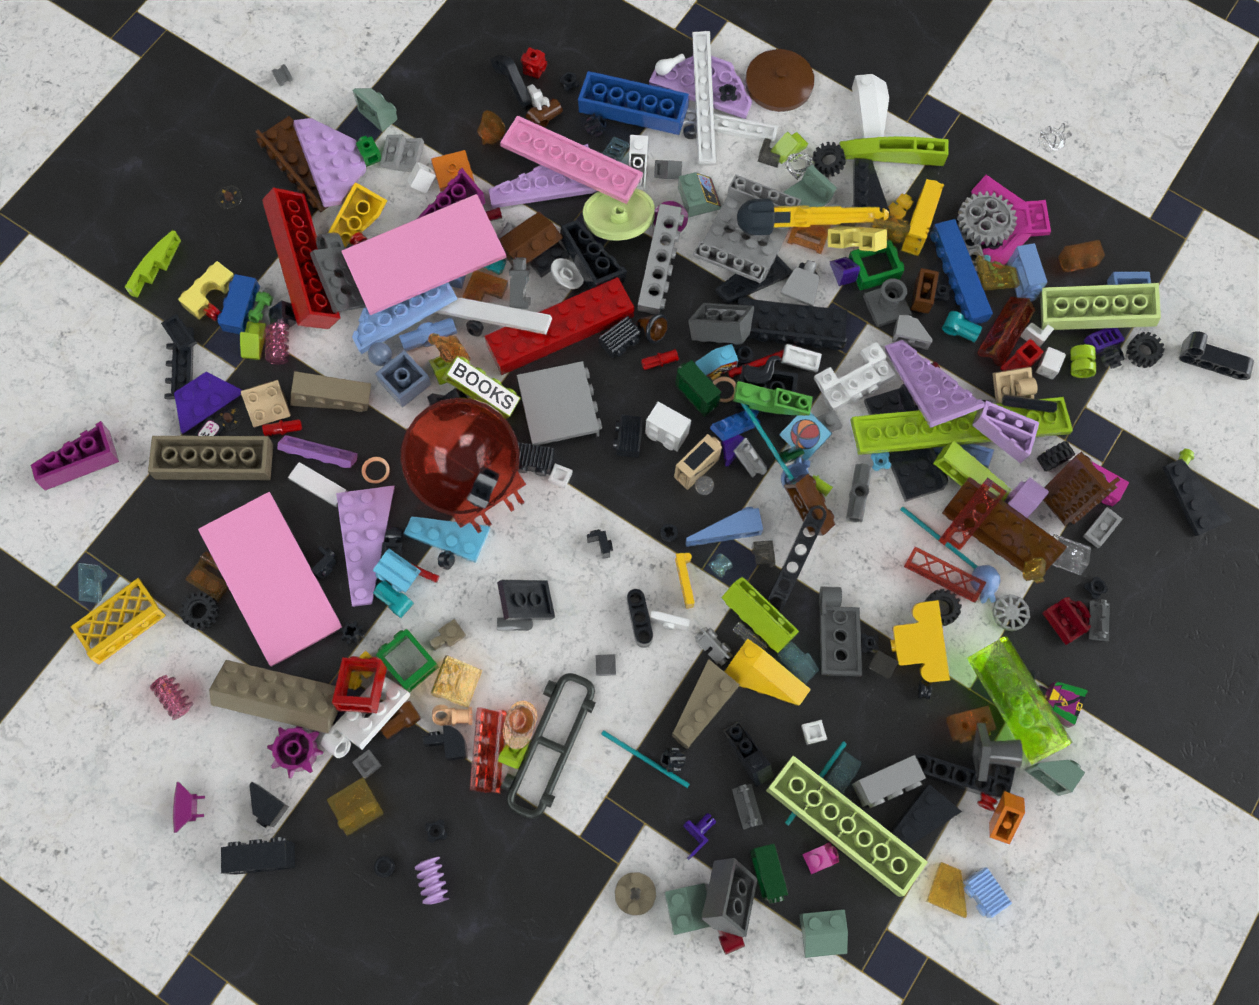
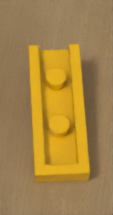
[675,553,695,609]

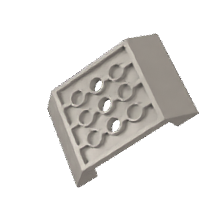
[693,174,801,283]

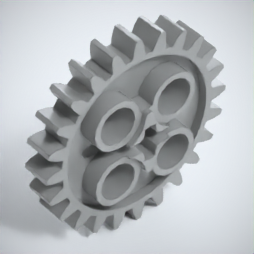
[957,191,1017,246]

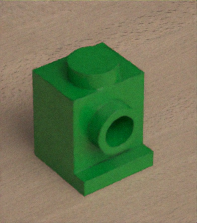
[356,136,381,167]

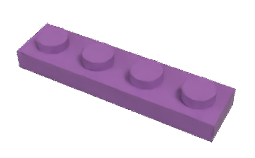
[277,435,358,468]

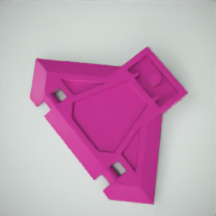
[971,175,1051,270]

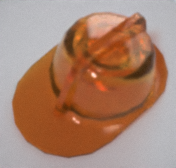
[477,110,505,145]
[502,700,538,749]

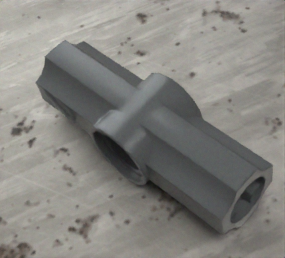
[846,463,872,523]

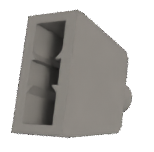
[780,260,820,306]

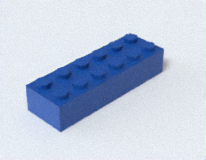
[578,71,689,135]

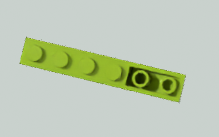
[839,136,948,166]

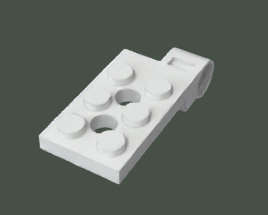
[321,676,411,758]

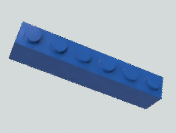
[930,219,993,324]

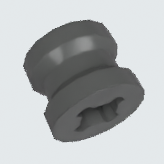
[272,64,293,86]

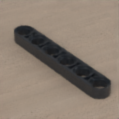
[767,504,827,611]

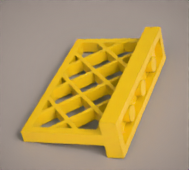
[71,578,166,665]

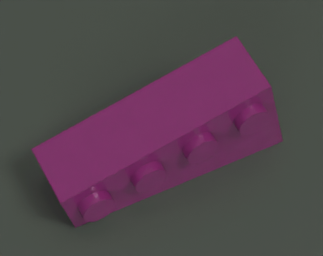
[417,168,486,219]
[31,421,119,491]

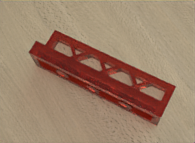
[977,297,1035,366]
[938,477,1007,550]
[904,546,986,603]
[470,707,507,793]

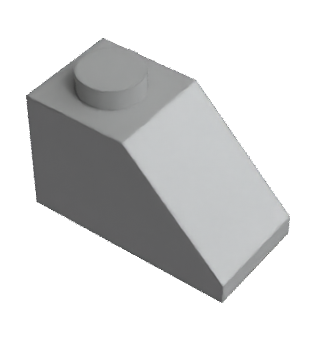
[892,315,932,350]

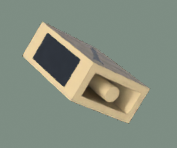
[674,434,722,490]

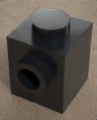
[268,300,297,330]

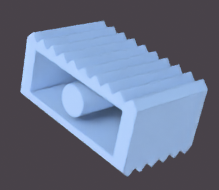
[962,867,1012,918]

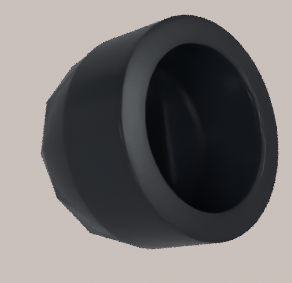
[683,124,696,139]

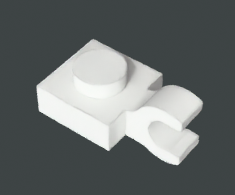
[527,84,550,110]

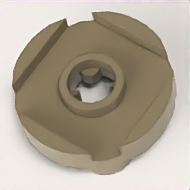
[615,872,656,915]

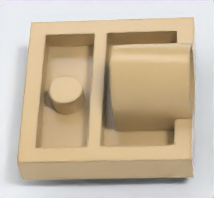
[993,367,1037,403]
[241,380,291,427]

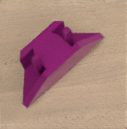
[173,782,205,833]

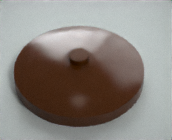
[745,49,814,112]

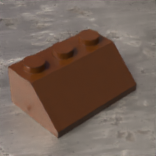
[499,211,563,267]
[783,473,836,536]

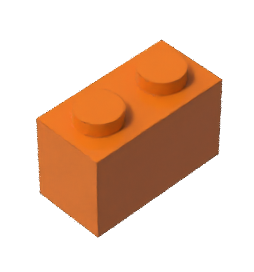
[989,791,1025,845]

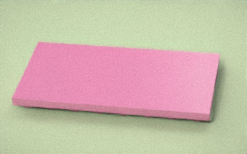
[342,194,506,315]
[198,492,343,667]

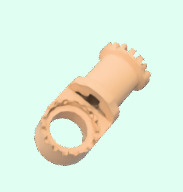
[432,705,473,726]

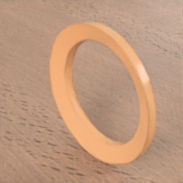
[713,377,736,402]
[362,457,390,484]

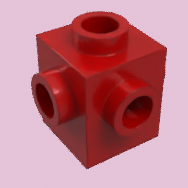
[521,47,547,79]

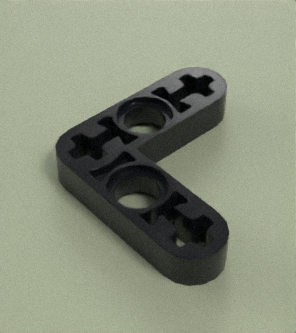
[490,55,532,108]

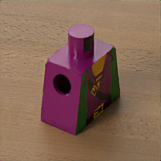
[1034,682,1088,728]

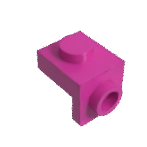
[803,842,839,874]

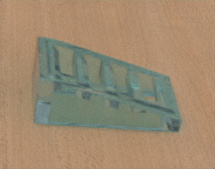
[602,137,630,162]

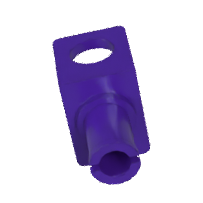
[683,813,716,860]

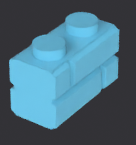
[373,549,421,593]

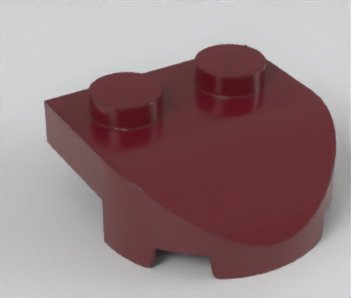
[1042,597,1091,645]

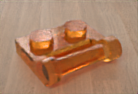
[787,225,831,254]
[428,333,472,363]
[185,551,229,602]

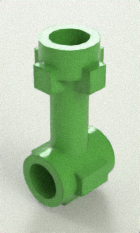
[248,291,273,323]

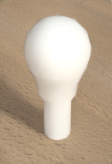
[655,54,685,76]

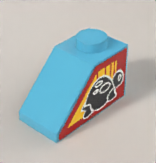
[696,344,738,377]

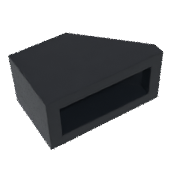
[249,782,289,828]

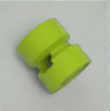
[1070,344,1096,378]

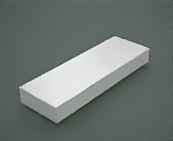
[288,462,347,507]

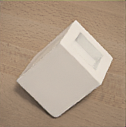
[408,162,436,193]
[1020,323,1054,347]
[1036,347,1066,380]

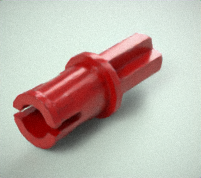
[641,349,679,370]
[262,420,302,436]

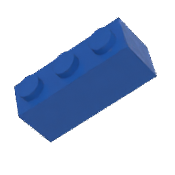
[218,274,260,334]

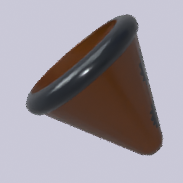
[637,313,668,344]

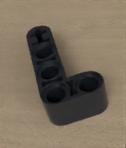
[1179,331,1254,380]

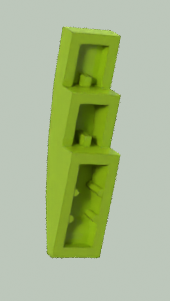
[125,230,181,298]

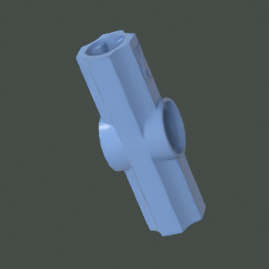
[399,318,457,351]

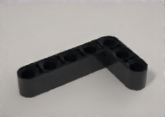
[915,740,1016,800]

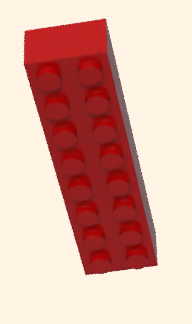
[262,188,341,329]
[484,277,634,376]

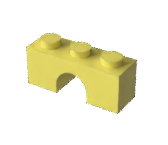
[828,225,887,252]
[178,261,234,320]

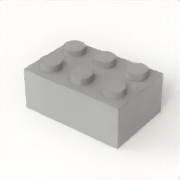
[852,755,926,808]

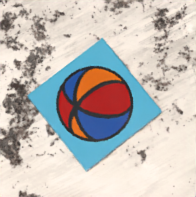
[779,412,833,460]

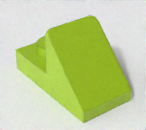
[770,132,808,164]
[240,321,267,360]
[428,354,451,385]
[498,732,531,769]

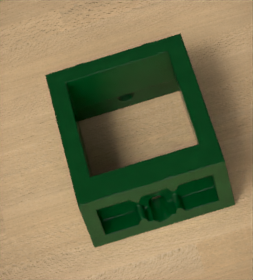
[675,360,721,417]
[750,843,788,904]

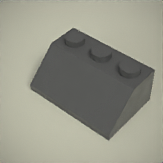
[688,303,754,344]
[702,858,757,937]

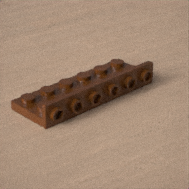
[255,116,349,213]
[1043,451,1120,526]
[942,477,1067,582]

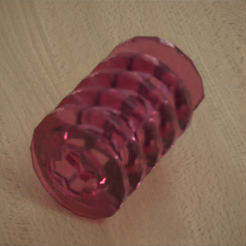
[265,323,289,364]
[150,675,194,720]

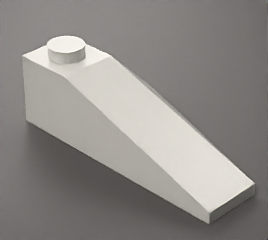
[852,74,889,138]

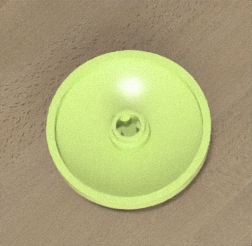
[583,188,655,240]

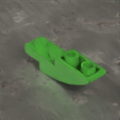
[733,381,812,416]

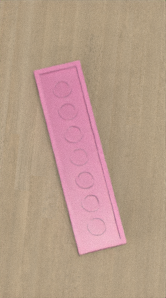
[500,116,643,204]

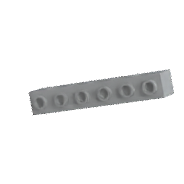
[638,204,684,314]

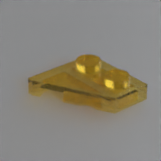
[975,256,1020,290]
[926,862,967,918]

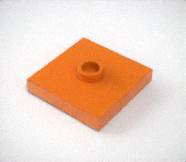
[431,150,475,192]

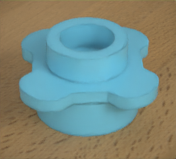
[871,452,891,471]

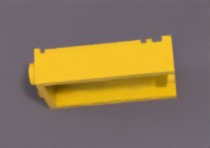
[901,179,944,256]

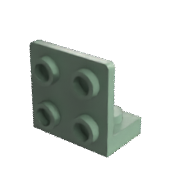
[784,165,837,207]

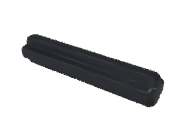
[1002,395,1057,413]

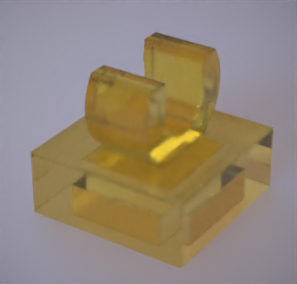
[1022,557,1046,583]

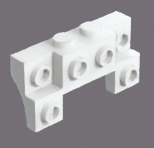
[814,342,896,411]

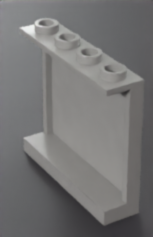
[517,361,602,446]

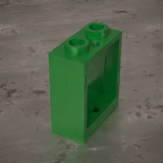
[848,240,904,291]
[375,629,440,693]

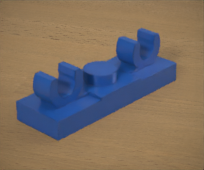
[710,409,760,441]

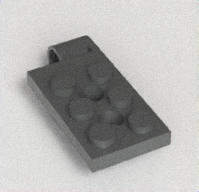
[310,232,366,313]
[819,586,862,677]

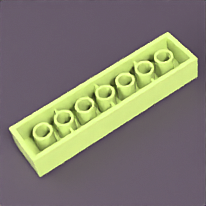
[766,756,928,897]

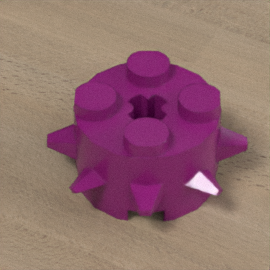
[267,726,323,779]

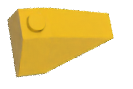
[328,182,388,248]
[725,639,811,706]

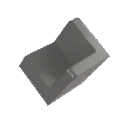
[654,160,682,179]

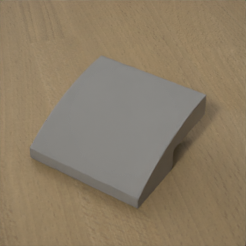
[380,134,424,172]

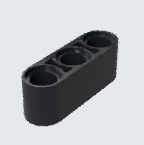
[627,589,653,648]

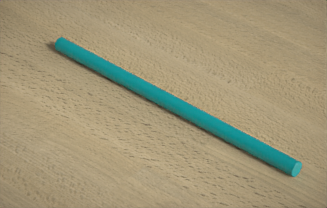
[741,403,794,481]
[900,507,978,569]
[601,730,690,788]
[785,741,847,826]

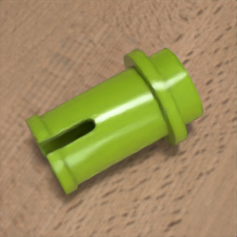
[1178,448,1194,465]
[812,475,833,496]

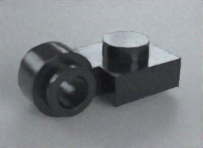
[381,527,403,558]

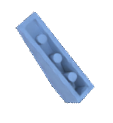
[685,507,763,547]

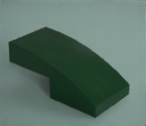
[774,446,805,465]

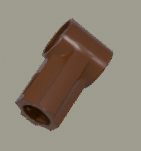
[526,99,562,128]
[380,701,421,739]

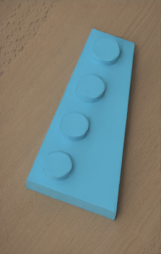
[404,516,491,563]

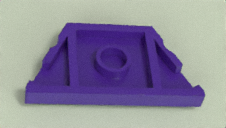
[174,371,242,434]

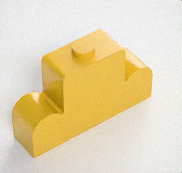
[890,600,950,682]

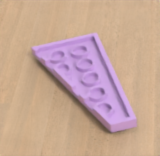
[489,144,597,208]
[885,340,985,428]
[336,486,394,607]

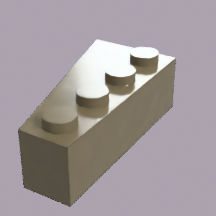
[290,371,371,412]
[672,659,740,749]

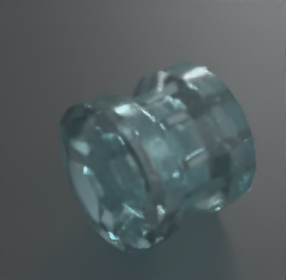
[708,553,733,578]

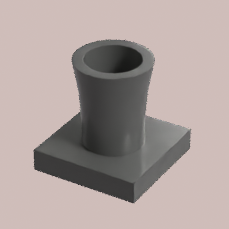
[863,279,912,328]
[972,723,1023,781]

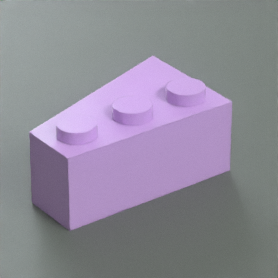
[972,401,1039,463]
[1005,477,1049,518]

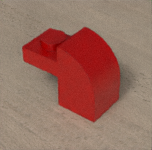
[1000,339,1044,371]

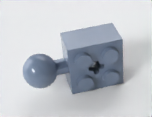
[368,342,431,408]

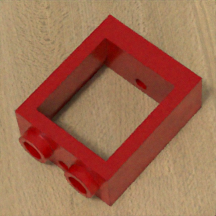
[332,656,387,713]

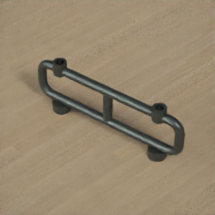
[501,673,596,819]

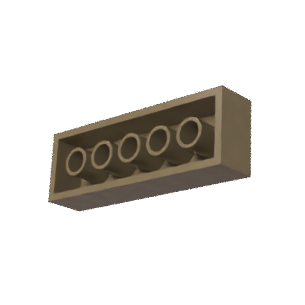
[148,436,273,480]
[209,660,339,733]

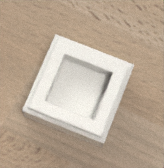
[548,463,573,489]
[801,720,827,745]

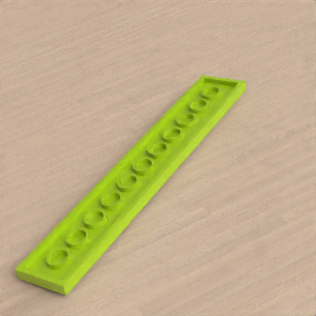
[850,397,1073,455]

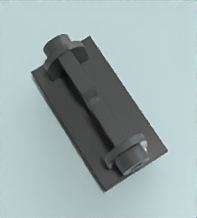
[1089,599,1110,642]
[732,784,763,829]

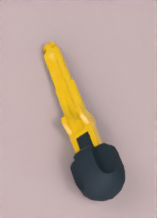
[737,199,889,235]

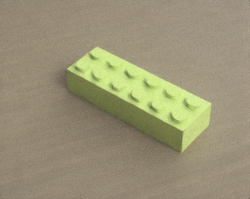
[1040,283,1161,330]

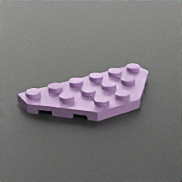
[649,56,752,119]
[294,118,366,207]

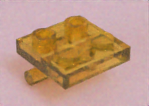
[870,215,910,243]
[431,655,483,708]
[327,777,384,836]

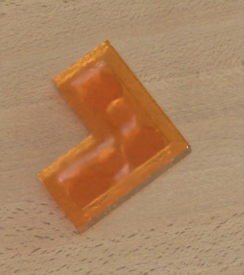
[462,270,509,302]

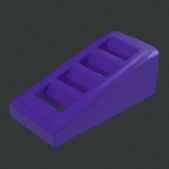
[1084,328,1125,354]

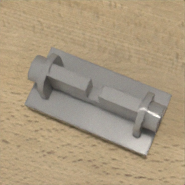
[733,438,767,477]
[695,627,733,666]

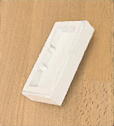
[781,344,822,373]
[650,610,690,631]

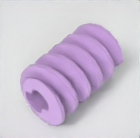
[415,857,449,905]

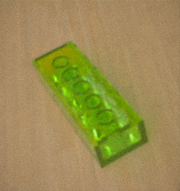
[967,636,1073,765]

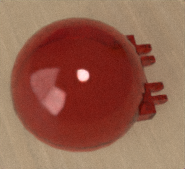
[401,397,526,534]

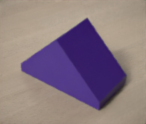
[830,257,860,286]
[721,435,744,466]

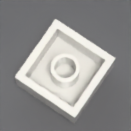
[645,402,691,452]

